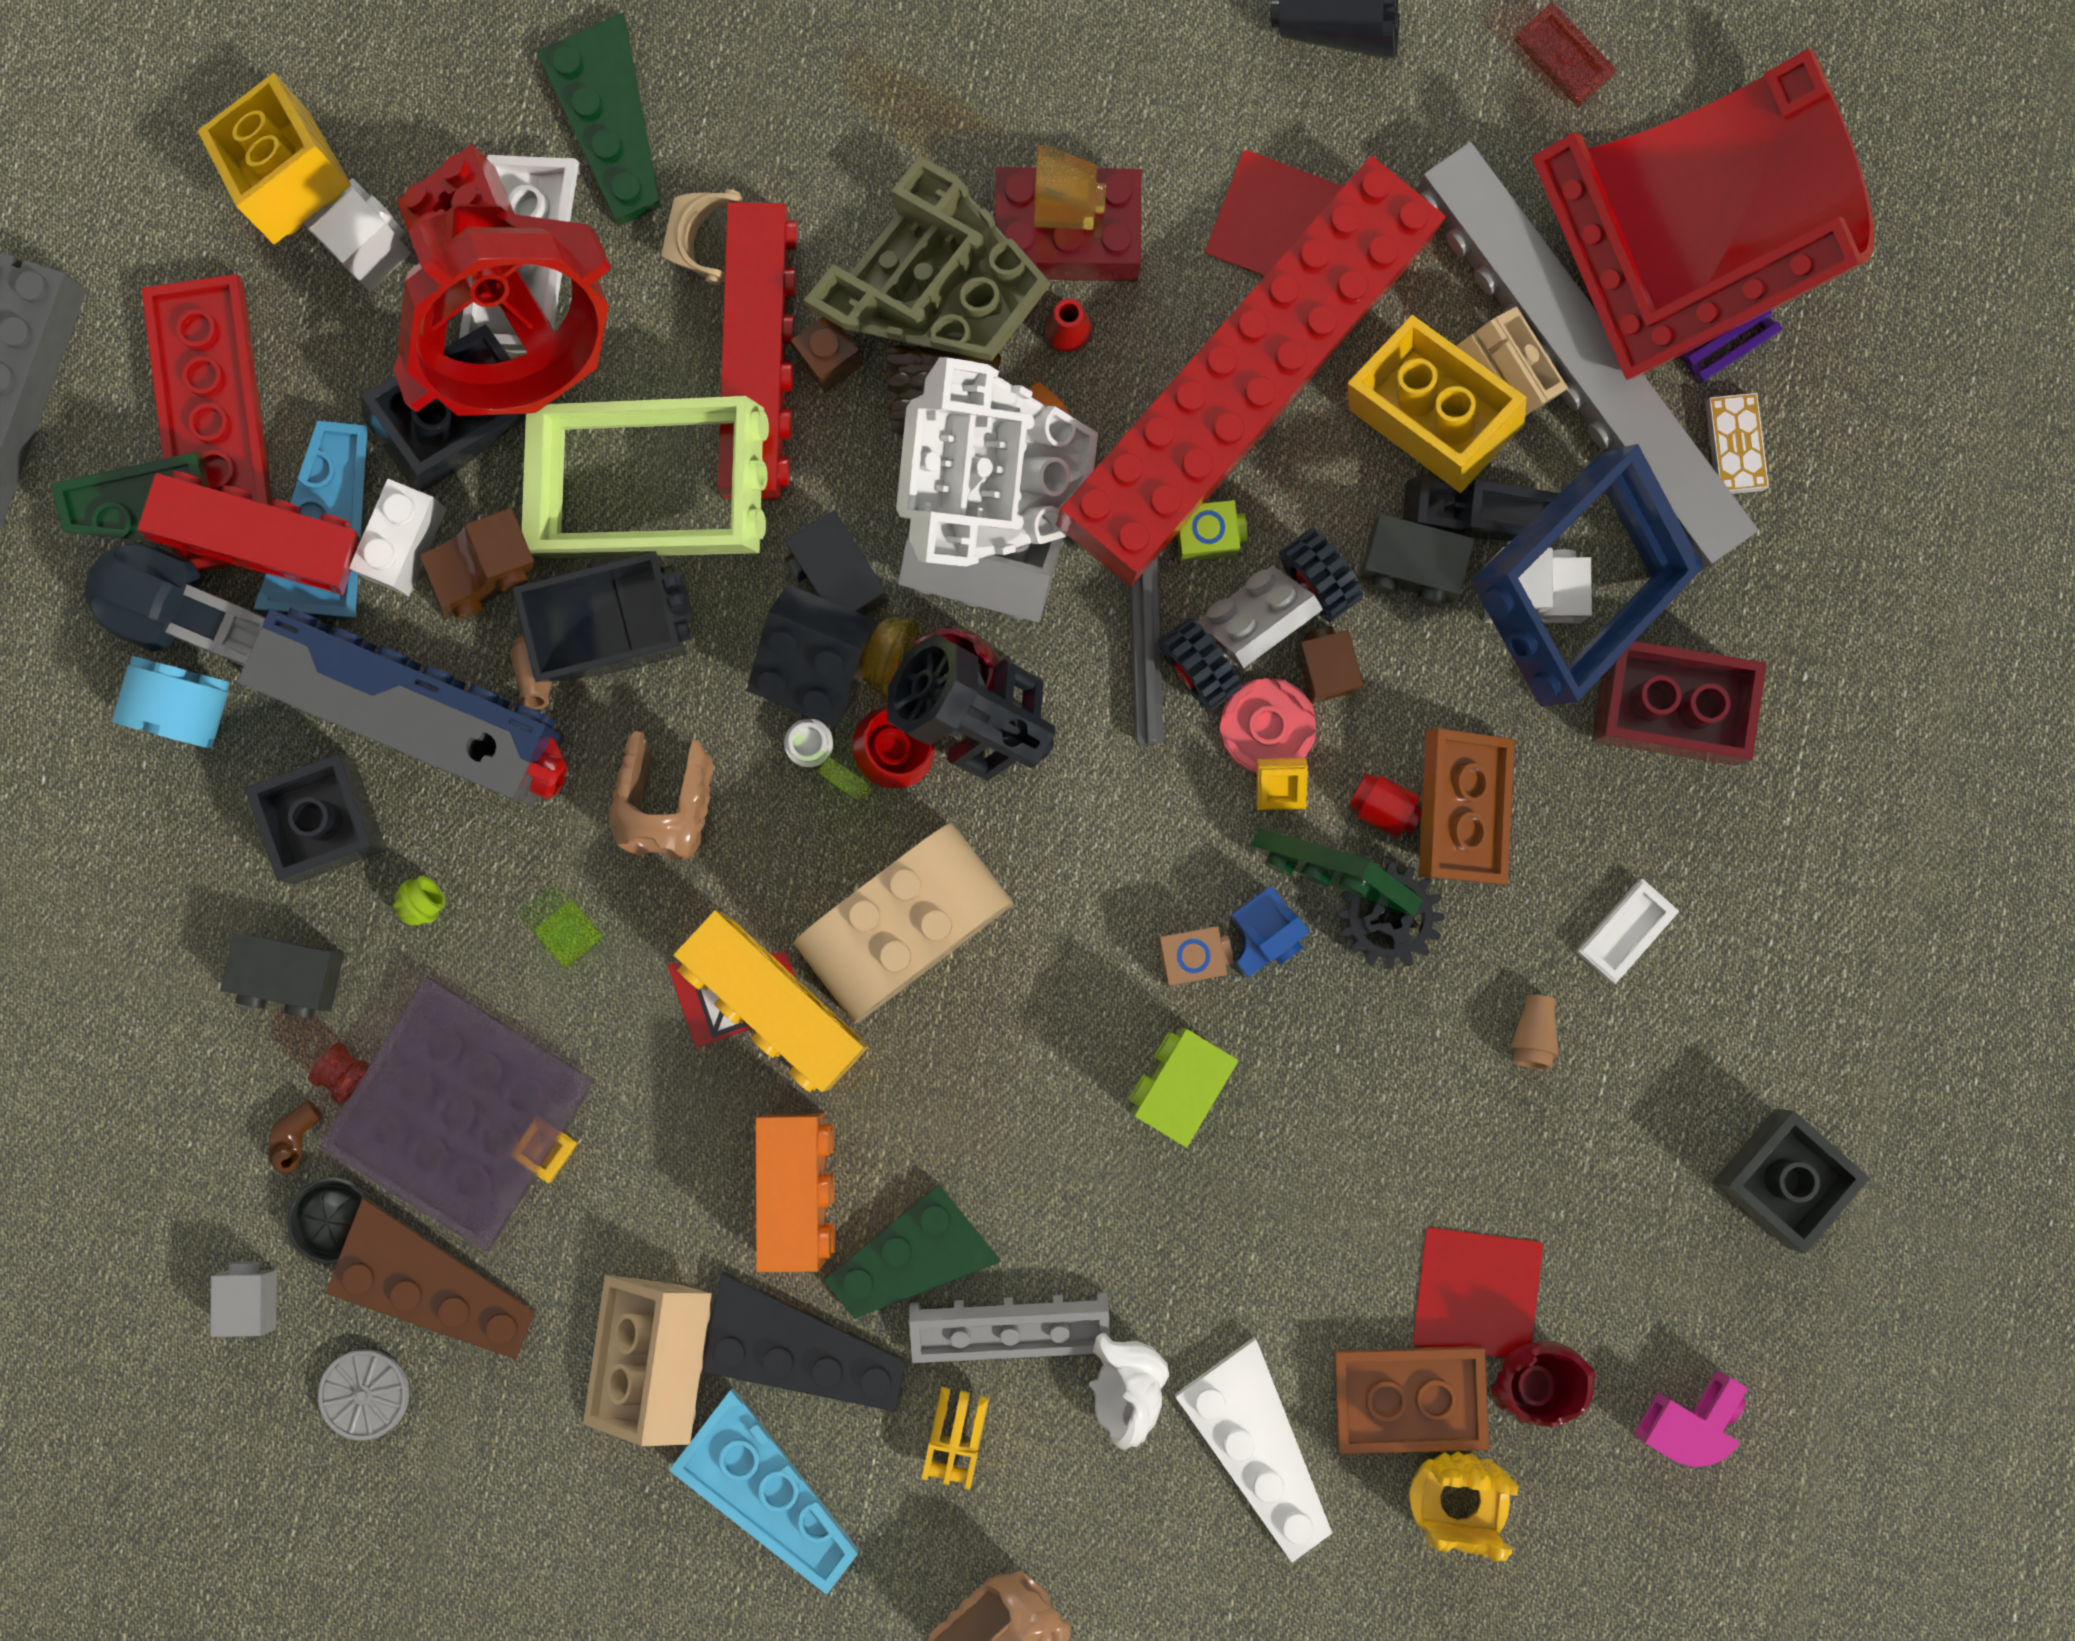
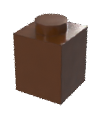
[791,317,863,394]
[1296,626,1364,704]

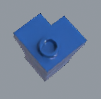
[1228,885,1310,978]

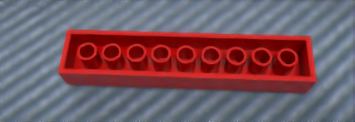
[1056,155,1446,588]

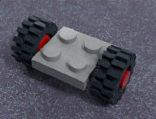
[1158,527,1364,712]

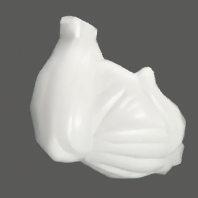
[1089,1333,1169,1450]

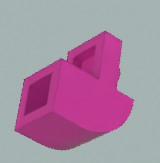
[1633,1371,1748,1467]

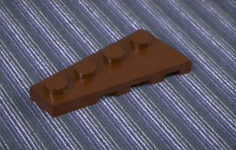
[325,1196,536,1359]

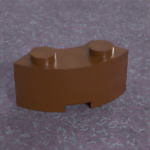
[419,508,534,620]

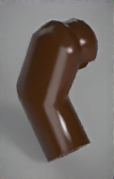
[268,1100,323,1174]

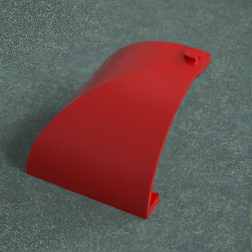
[1531,48,1874,380]

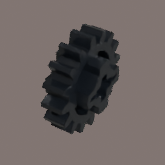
[1335,862,1445,969]

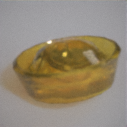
[862,617,919,699]

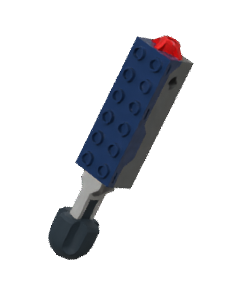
[84,543,568,807]

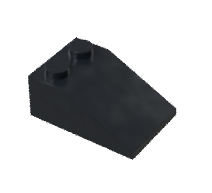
[360,324,526,492]

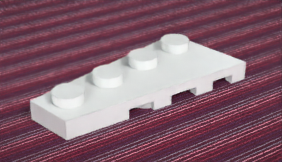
[1174,1337,1332,1563]

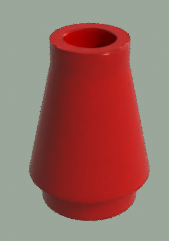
[1044,298,1092,352]

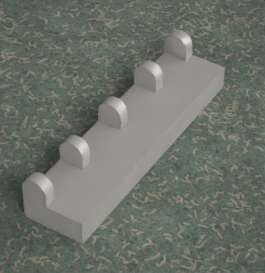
[909,1293,1110,1363]

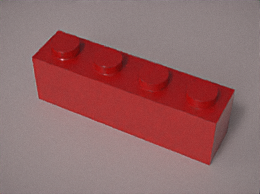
[137,471,360,596]

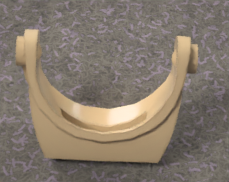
[661,189,743,285]

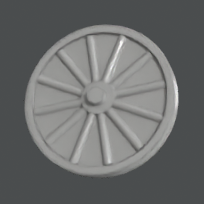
[318,1349,409,1441]

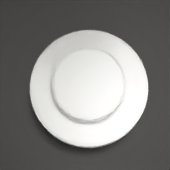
[784,719,833,768]

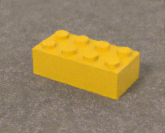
[674,910,870,1093]

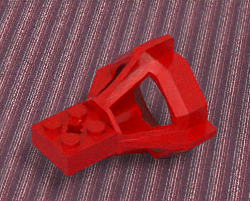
[393,144,610,416]

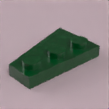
[51,452,210,541]

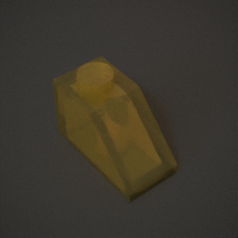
[1035,144,1106,230]

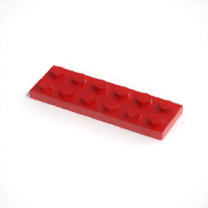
[141,274,272,572]

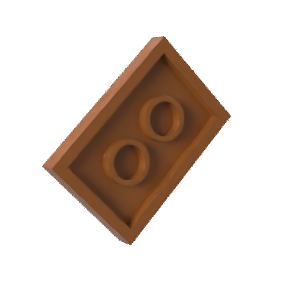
[1418,728,1515,885]
[1333,1346,1489,1454]

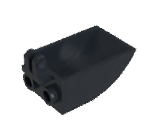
[512,551,694,682]

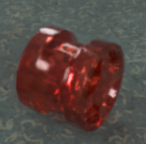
[308,1042,372,1105]

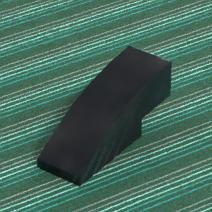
[1403,474,1560,543]

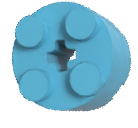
[112,656,230,749]

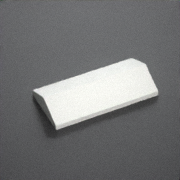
[459,155,579,353]

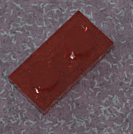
[1514,2,1617,108]

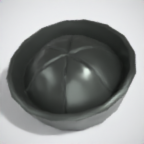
[287,1177,366,1265]

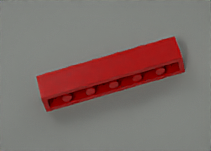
[718,202,798,500]

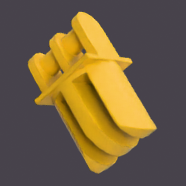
[921,1387,990,1490]

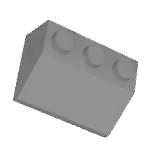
[898,533,1064,623]

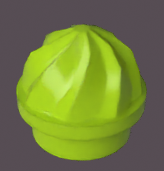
[393,876,446,926]

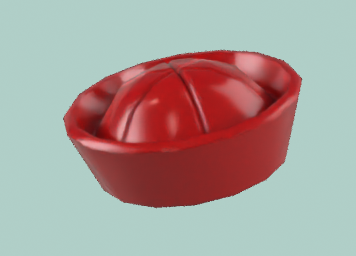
[852,706,935,789]

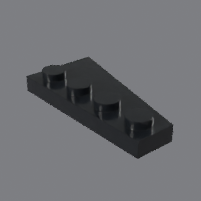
[702,1271,906,1412]

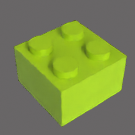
[1128,1028,1239,1148]

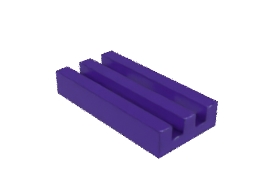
[1680,311,1783,385]

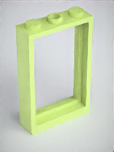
[522,396,769,558]

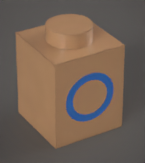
[1157,926,1234,986]

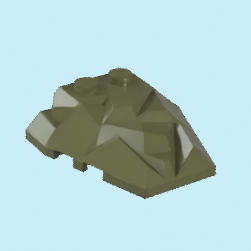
[804,155,1050,361]

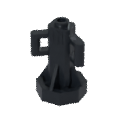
[887,633,1055,781]

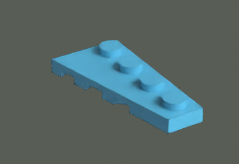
[669,1387,859,1595]

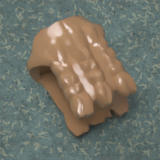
[609,731,714,861]
[927,1570,1071,1641]

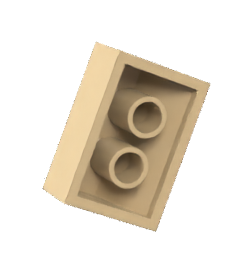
[583,1275,712,1446]

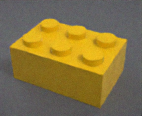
[198,72,352,245]
[1348,315,1527,493]

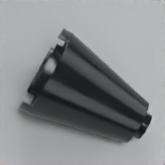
[1270,0,1400,59]

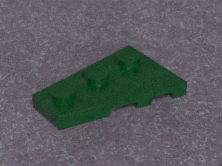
[1251,828,1423,917]
[824,1184,1001,1319]

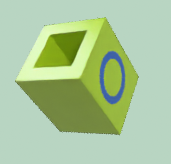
[1177,500,1248,562]

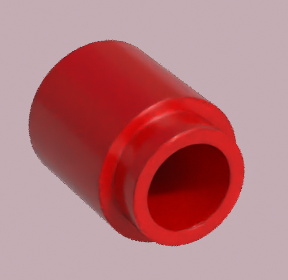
[1348,773,1422,839]

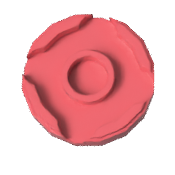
[1219,678,1316,773]

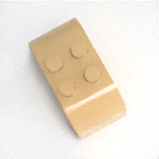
[793,822,1014,1024]

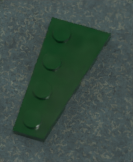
[536,12,662,226]

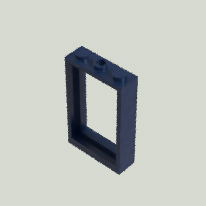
[1470,444,1703,707]

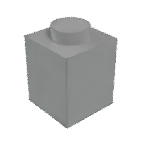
[210,1261,277,1337]

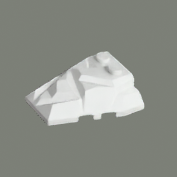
[896,357,1098,567]

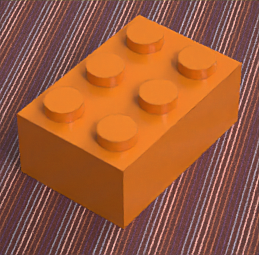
[756,1113,835,1272]

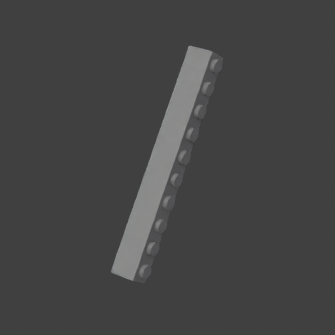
[1416,141,1759,572]

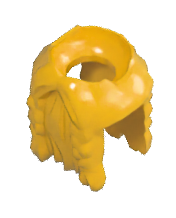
[1408,1451,1519,1562]

